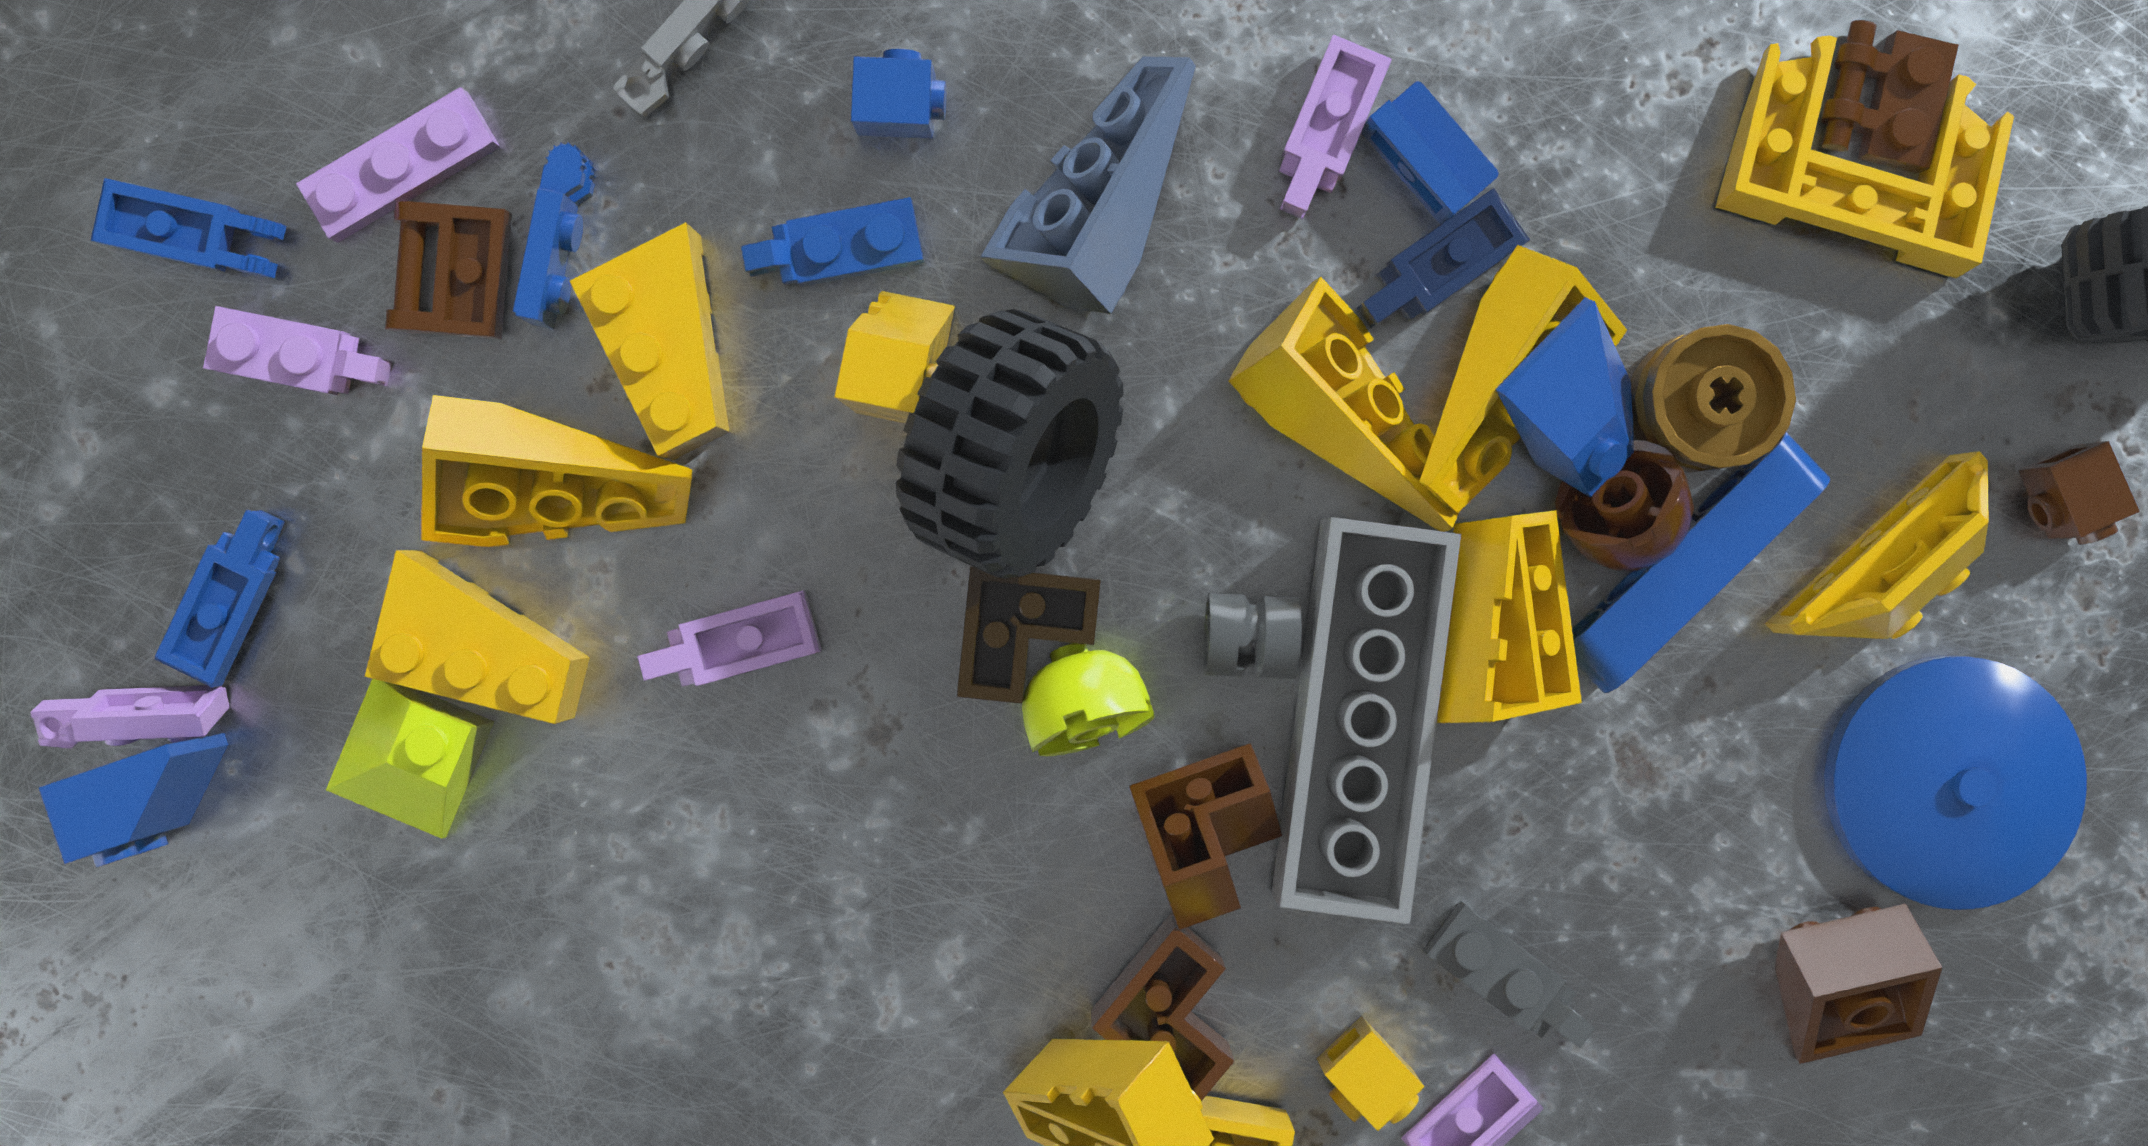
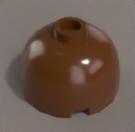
[1555,440,1694,571]

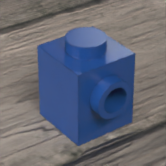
[851,49,947,139]

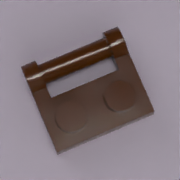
[385,201,512,340]

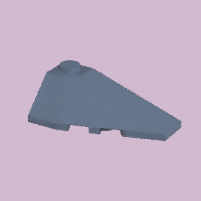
[980,56,1196,314]

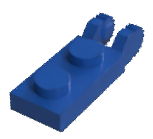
[513,142,596,329]
[90,178,286,279]

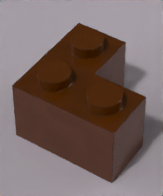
[1129,743,1282,930]
[1091,913,1235,1101]

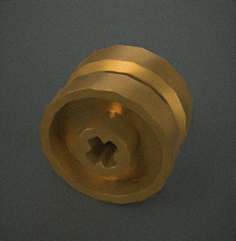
[1631,324,1796,473]

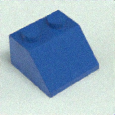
[39,733,229,868]

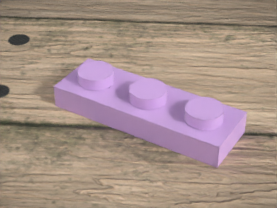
[296,87,500,243]

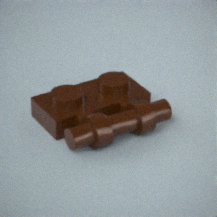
[1821,20,1959,173]

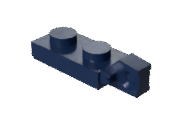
[1356,188,1530,329]

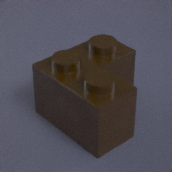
[957,566,1101,704]

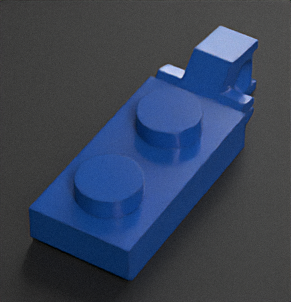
[741,197,924,287]
[155,510,285,688]

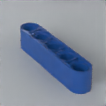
[1572,432,1831,693]

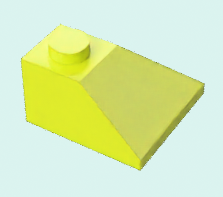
[326,679,495,839]

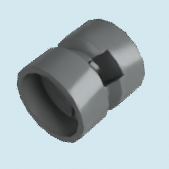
[1203,593,1302,679]

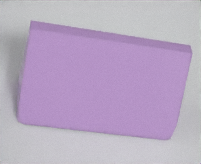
[1401,1054,1543,1146]

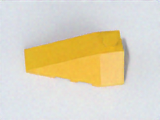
[421,395,692,547]

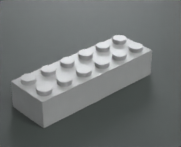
[1272,517,1461,924]

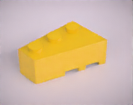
[570,222,730,460]
[364,550,590,724]
[1003,1039,1214,1146]

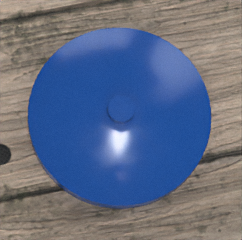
[1824,655,2087,910]

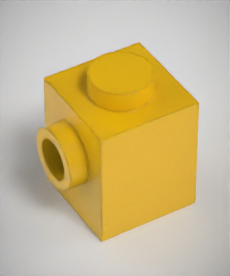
[1316,1016,1425,1131]

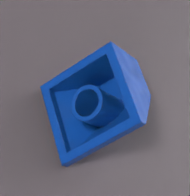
[1495,297,1634,497]

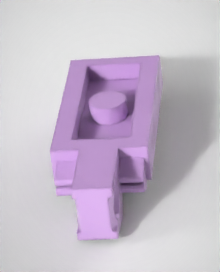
[1278,34,1392,219]
[203,306,392,396]
[637,590,822,687]
[30,685,230,749]

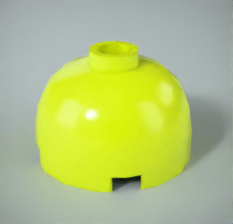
[1022,643,1155,757]

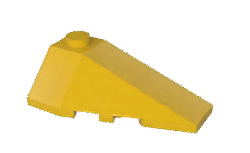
[1419,245,1627,513]
[1228,276,1459,532]

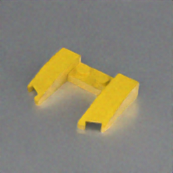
[1716,35,2014,279]

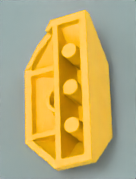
[1765,451,1989,639]

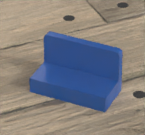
[1361,81,1499,225]

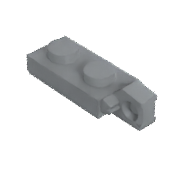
[612,0,750,117]

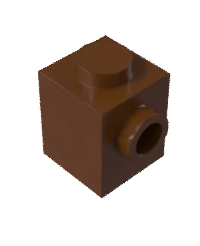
[2018,441,2140,545]

